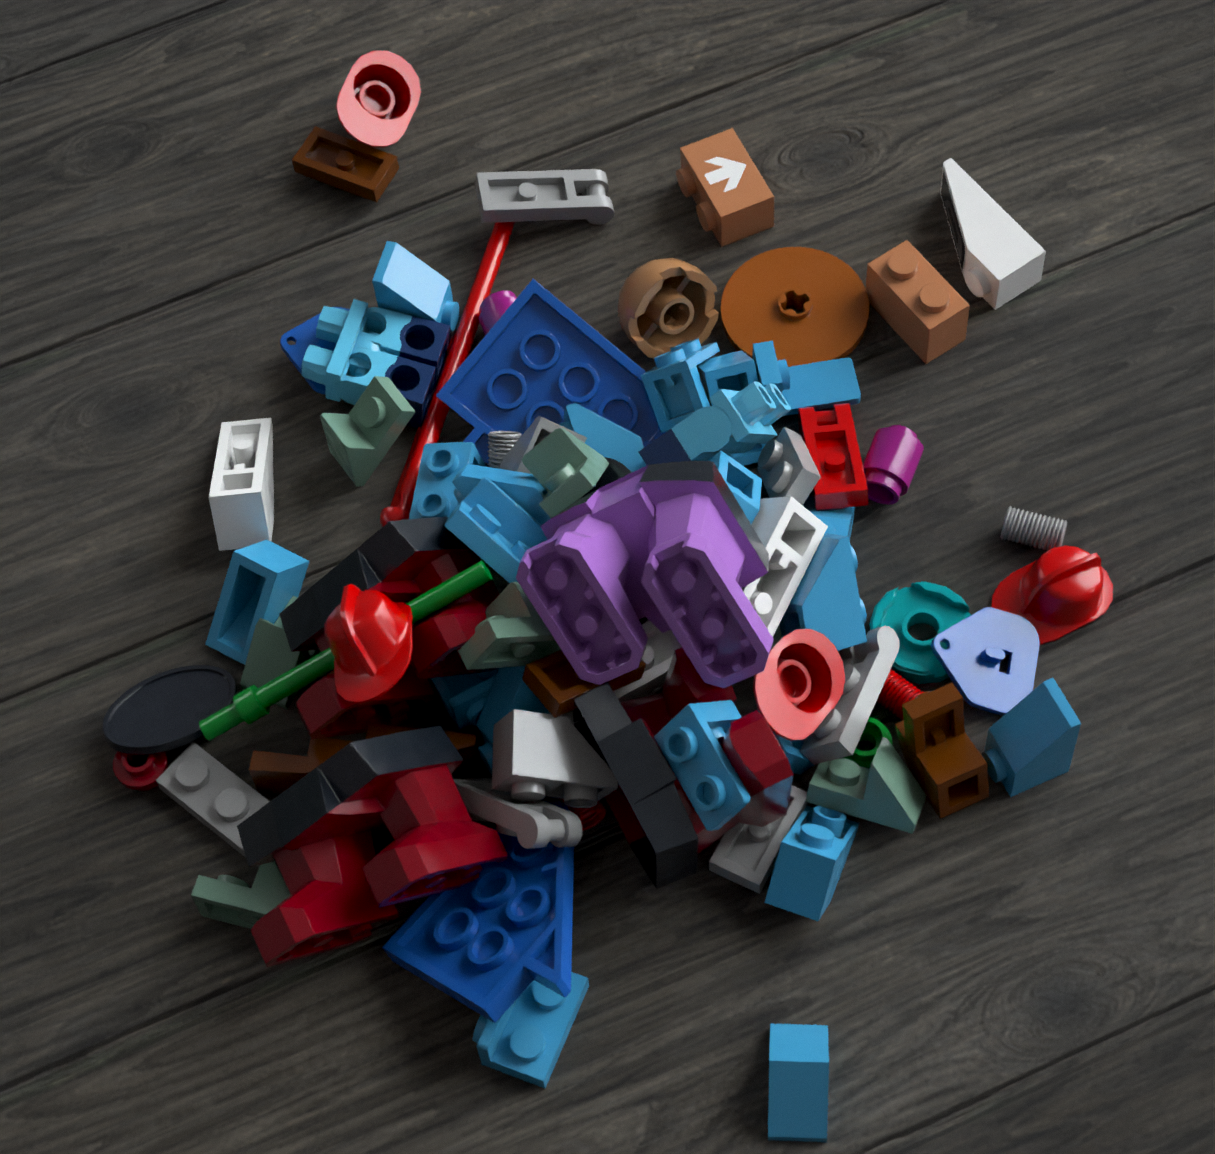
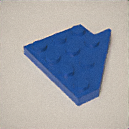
[436,279,667,464]
[382,797,574,1023]

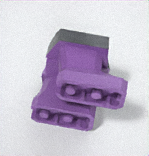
[516,461,774,688]

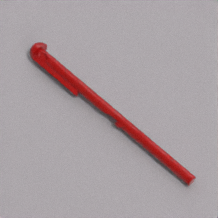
[380,222,515,527]

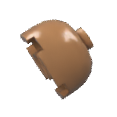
[618,258,719,359]

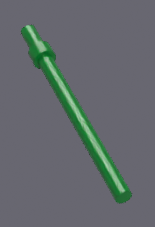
[199,560,493,741]

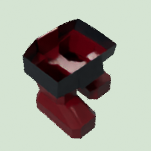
[279,517,499,740]
[574,647,793,889]
[237,726,508,967]

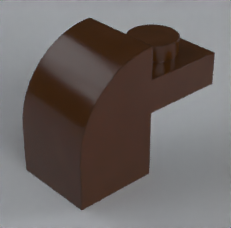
[895,683,989,819]

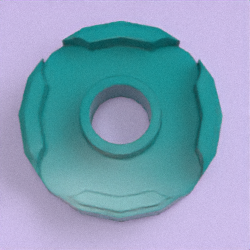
[869,582,971,684]

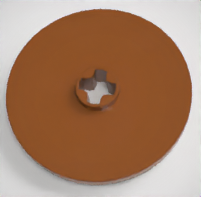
[721,247,869,367]

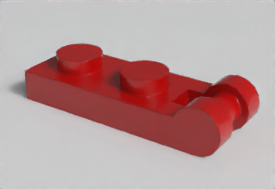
[798,403,868,510]

